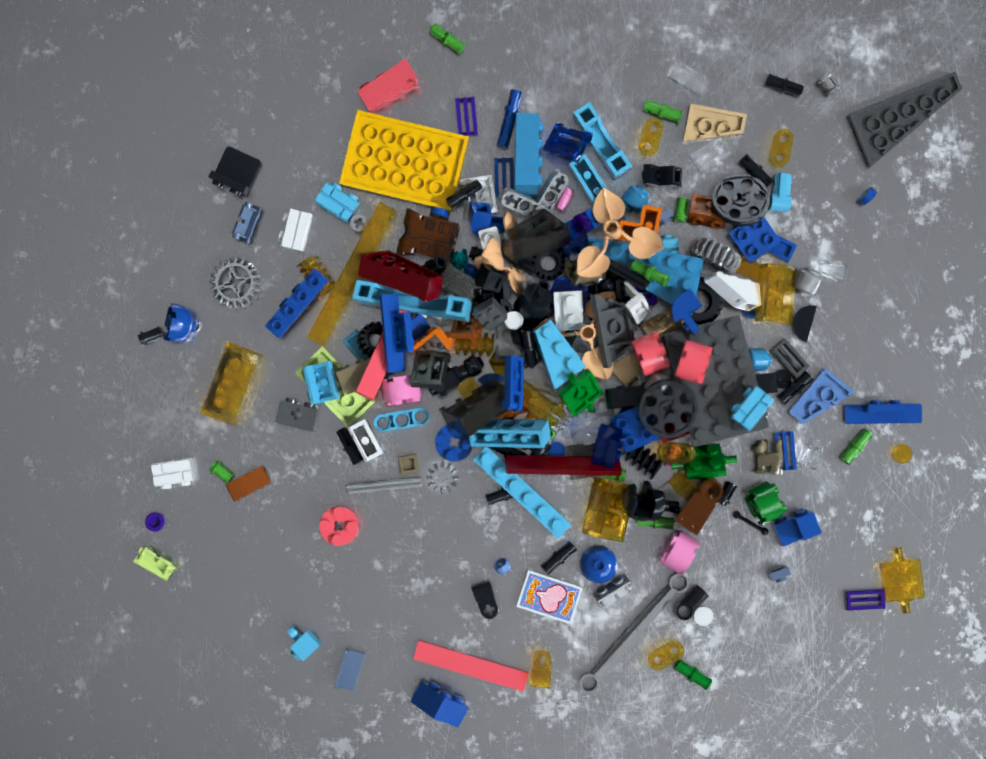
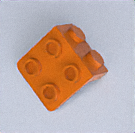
[410,326,455,354]

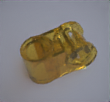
[530,650,552,689]

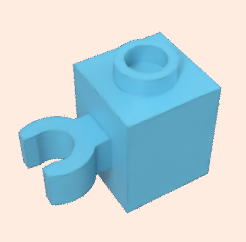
[287,625,321,661]

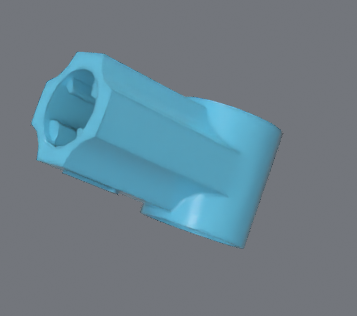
[769,173,792,212]

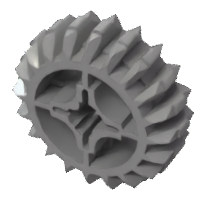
[690,236,742,274]
[209,257,262,309]

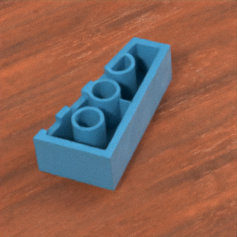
[515,113,543,199]

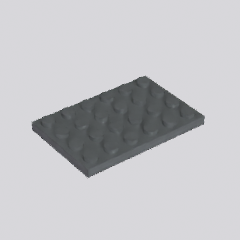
[664,315,769,447]

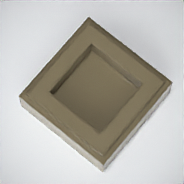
[398,454,419,475]

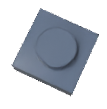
[660,208,674,226]
[767,566,791,583]

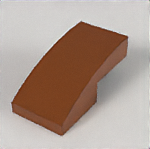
[225,466,270,502]

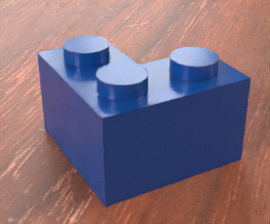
[771,508,822,547]
[410,681,469,727]

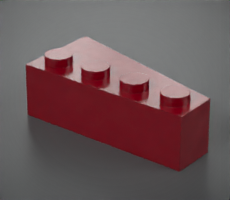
[358,250,443,302]

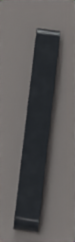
[605,373,778,409]

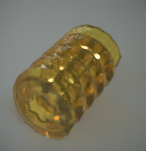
[296,255,335,299]
[455,333,495,357]

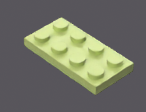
[295,346,376,428]

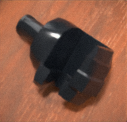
[513,280,555,329]
[621,481,680,522]

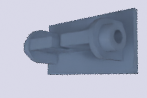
[232,202,262,243]

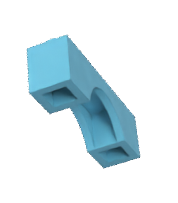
[573,102,632,180]

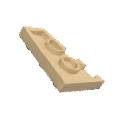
[683,104,747,141]

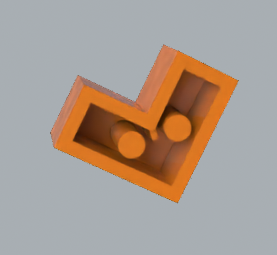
[616,205,662,244]

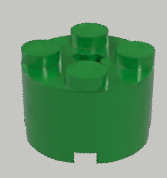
[744,481,787,526]

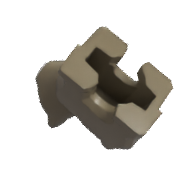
[563,259,604,286]
[752,439,784,475]

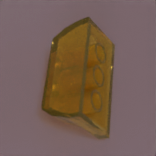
[200,341,264,427]

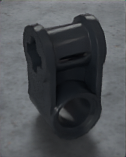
[471,580,498,619]

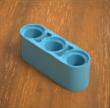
[374,408,430,431]

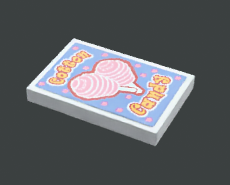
[516,570,583,624]

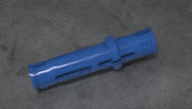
[496,89,523,148]

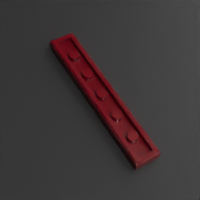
[505,455,622,476]

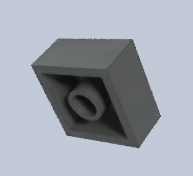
[473,297,507,331]

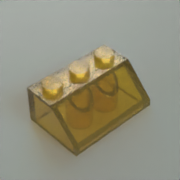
[755,263,797,325]
[582,477,629,542]

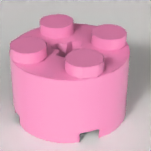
[381,375,422,407]
[660,530,701,575]

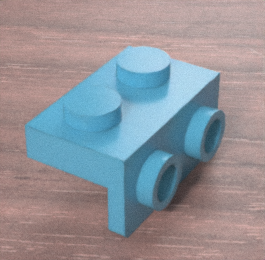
[303,361,340,405]

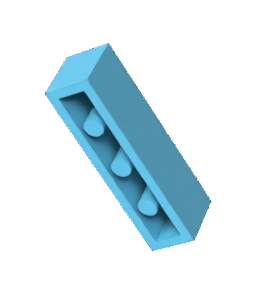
[568,154,626,225]

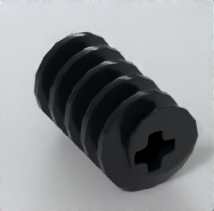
[620,445,663,480]

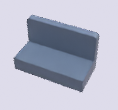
[334,648,365,691]

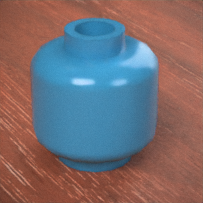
[621,184,650,214]
[749,348,772,373]

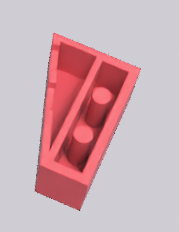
[357,58,419,113]

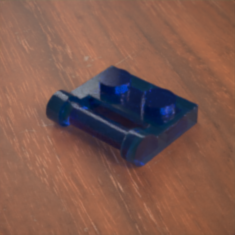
[543,122,593,163]

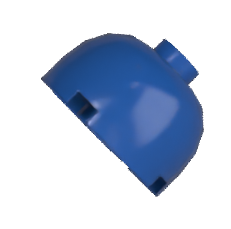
[164,303,196,342]
[580,545,618,583]

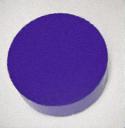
[572,213,591,234]
[145,512,165,532]

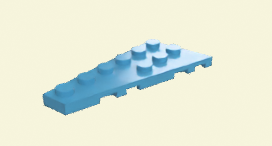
[588,237,704,316]

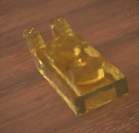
[523,380,565,427]

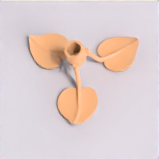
[576,188,664,278]
[474,211,524,296]
[533,292,616,380]

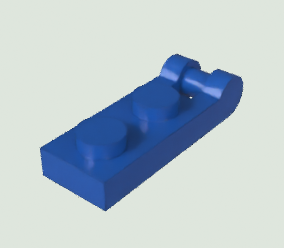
[501,355,524,412]

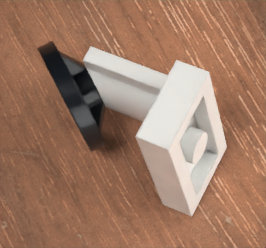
[616,276,652,325]

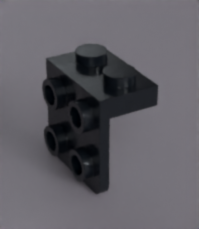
[208,146,261,196]

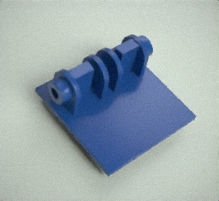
[729,212,781,264]
[610,405,660,453]

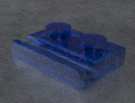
[562,231,589,260]

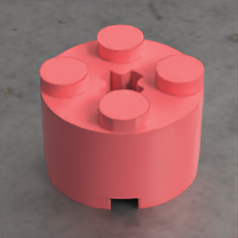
[631,331,670,377]
[675,340,713,385]
[319,506,359,546]

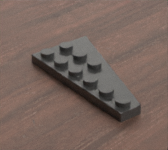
[848,71,963,168]

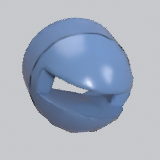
[494,558,511,575]

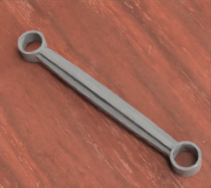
[579,573,689,693]

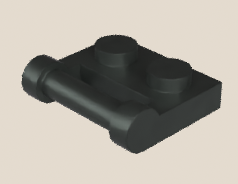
[410,350,451,391]

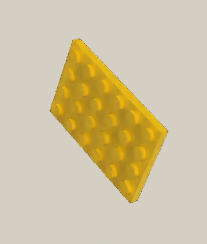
[339,110,469,212]

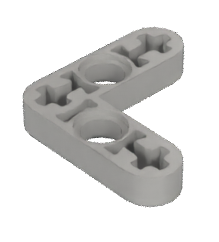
[499,169,568,222]

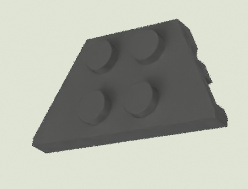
[590,294,635,368]

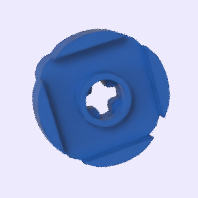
[435,424,473,461]

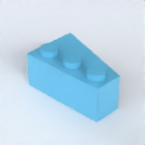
[534,320,586,391]

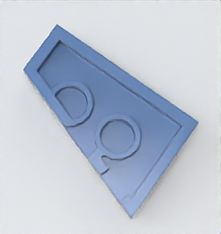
[788,368,855,424]

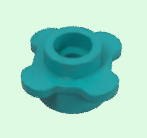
[451,249,469,271]

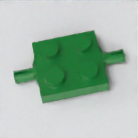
[557,368,604,417]
[671,444,737,480]

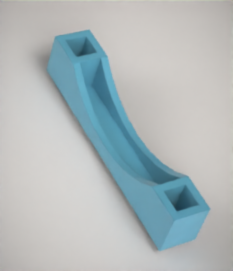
[352,280,472,322]
[473,447,571,539]

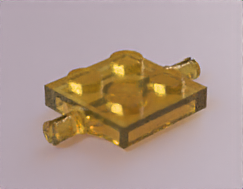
[881,547,925,614]

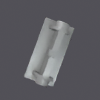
[592,574,633,608]

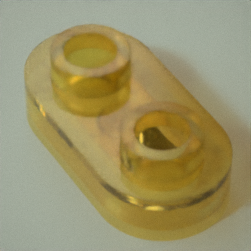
[639,118,663,156]
[770,129,794,167]
[657,442,696,464]
[648,641,684,670]

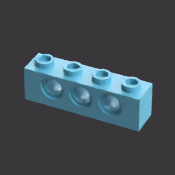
[468,419,551,448]

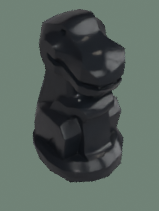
[428,355,484,399]

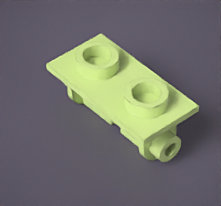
[133,547,176,581]

